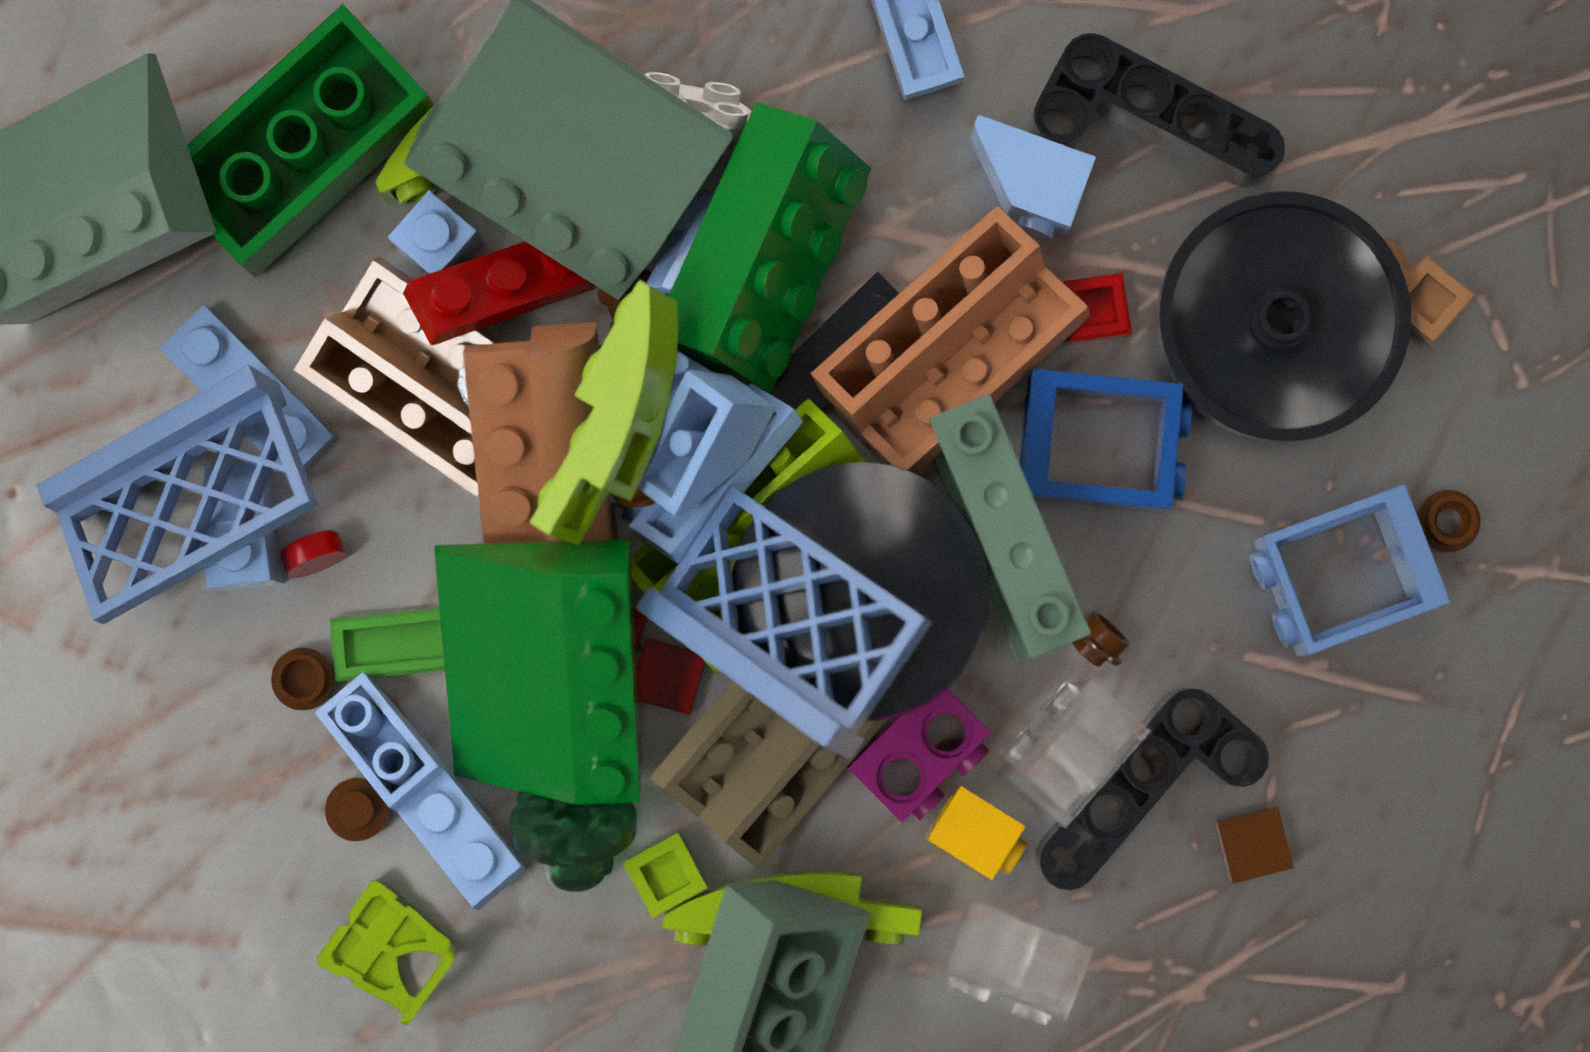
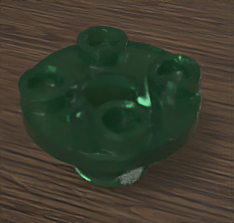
[509,791,637,892]

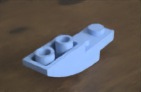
[315,672,527,910]

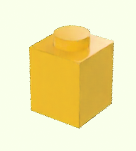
[924,784,1027,881]

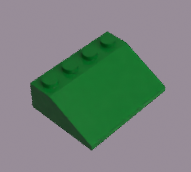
[434,539,642,805]

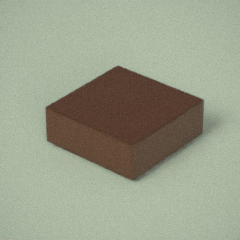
[1214,806,1294,883]

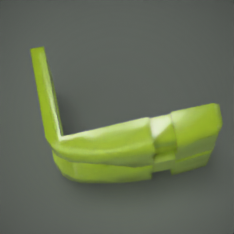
[317,879,456,1025]

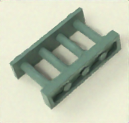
[929,393,1091,662]

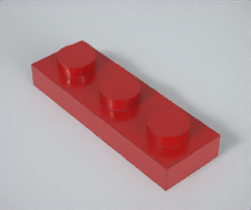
[403,241,595,346]

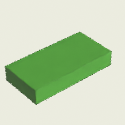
[330,608,445,682]

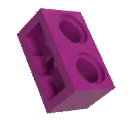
[847,688,992,822]

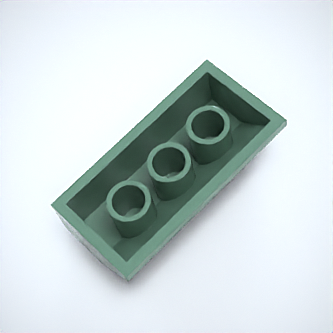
[674,880,871,1052]

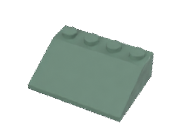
[404,0,733,300]
[0,53,216,325]

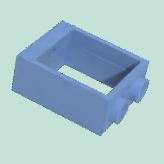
[1250,484,1451,657]

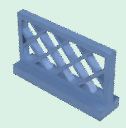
[37,365,318,624]
[635,486,932,760]

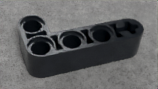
[1028,33,1285,188]
[1034,688,1269,890]

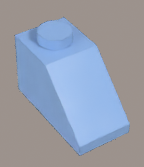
[970,114,1096,240]
[637,370,776,516]
[201,463,284,592]

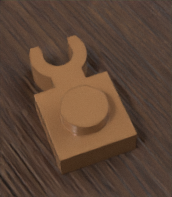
[1384,238,1475,347]

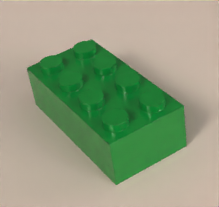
[187,4,434,278]
[668,102,872,394]

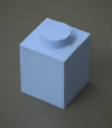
[387,190,485,275]

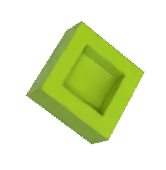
[622,832,708,918]

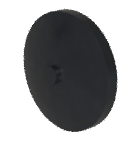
[1156,191,1411,444]
[732,462,991,722]

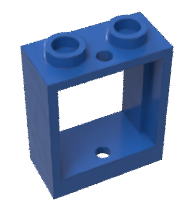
[1019,369,1192,514]

